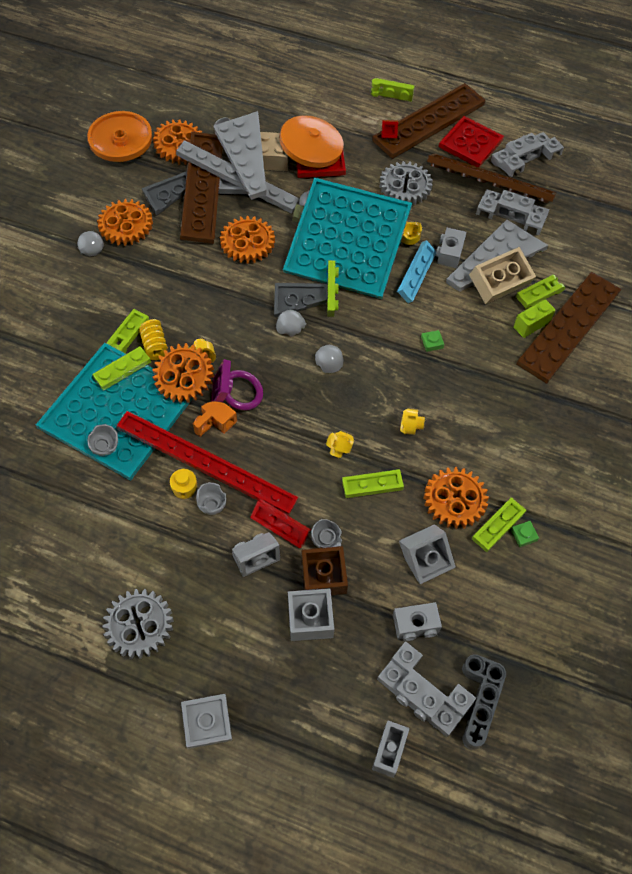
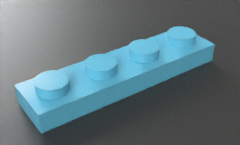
[397,240,436,303]

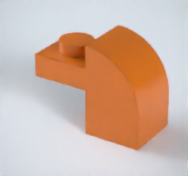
[193,401,237,437]

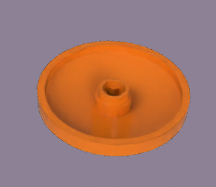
[87,111,152,162]
[280,116,343,168]

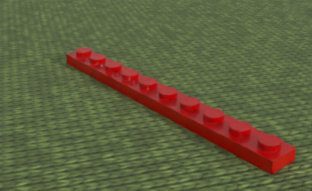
[117,411,298,516]

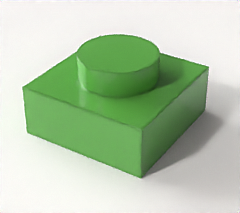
[421,330,444,352]
[511,521,539,547]

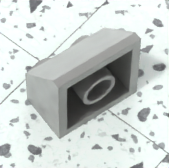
[399,524,456,584]
[232,532,280,577]
[288,589,334,641]

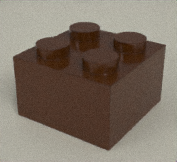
[301,546,348,595]

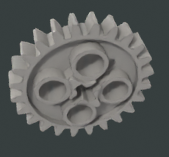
[380,161,432,205]
[102,589,174,659]

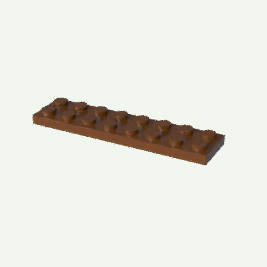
[372,83,486,159]
[180,131,223,244]
[427,153,557,203]
[516,272,621,384]

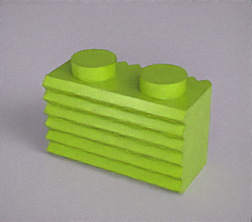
[513,299,555,338]

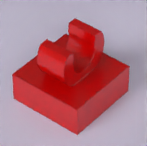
[381,120,398,138]

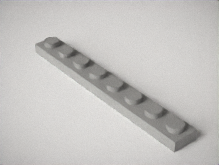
[176,140,300,214]

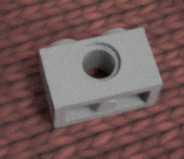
[436,228,467,268]
[393,602,442,641]
[372,721,409,778]

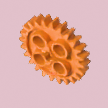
[153,119,202,165]
[97,199,153,246]
[220,216,275,264]
[153,343,214,403]
[423,467,489,529]

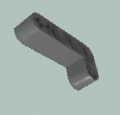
[462,654,506,750]

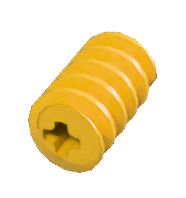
[139,319,168,360]

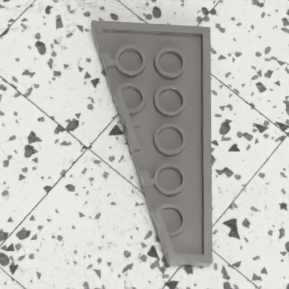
[213,111,267,200]
[446,220,548,292]

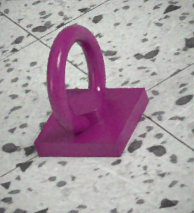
[211,359,263,410]

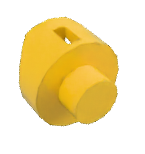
[401,222,422,245]
[190,339,216,363]
[400,409,425,435]
[326,431,354,458]
[170,469,197,499]

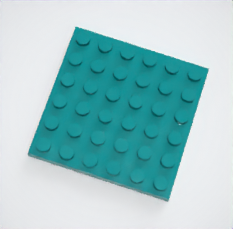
[283,177,412,299]
[36,343,193,481]

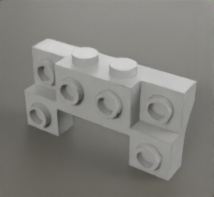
[491,132,564,177]
[476,189,550,235]
[377,641,476,737]

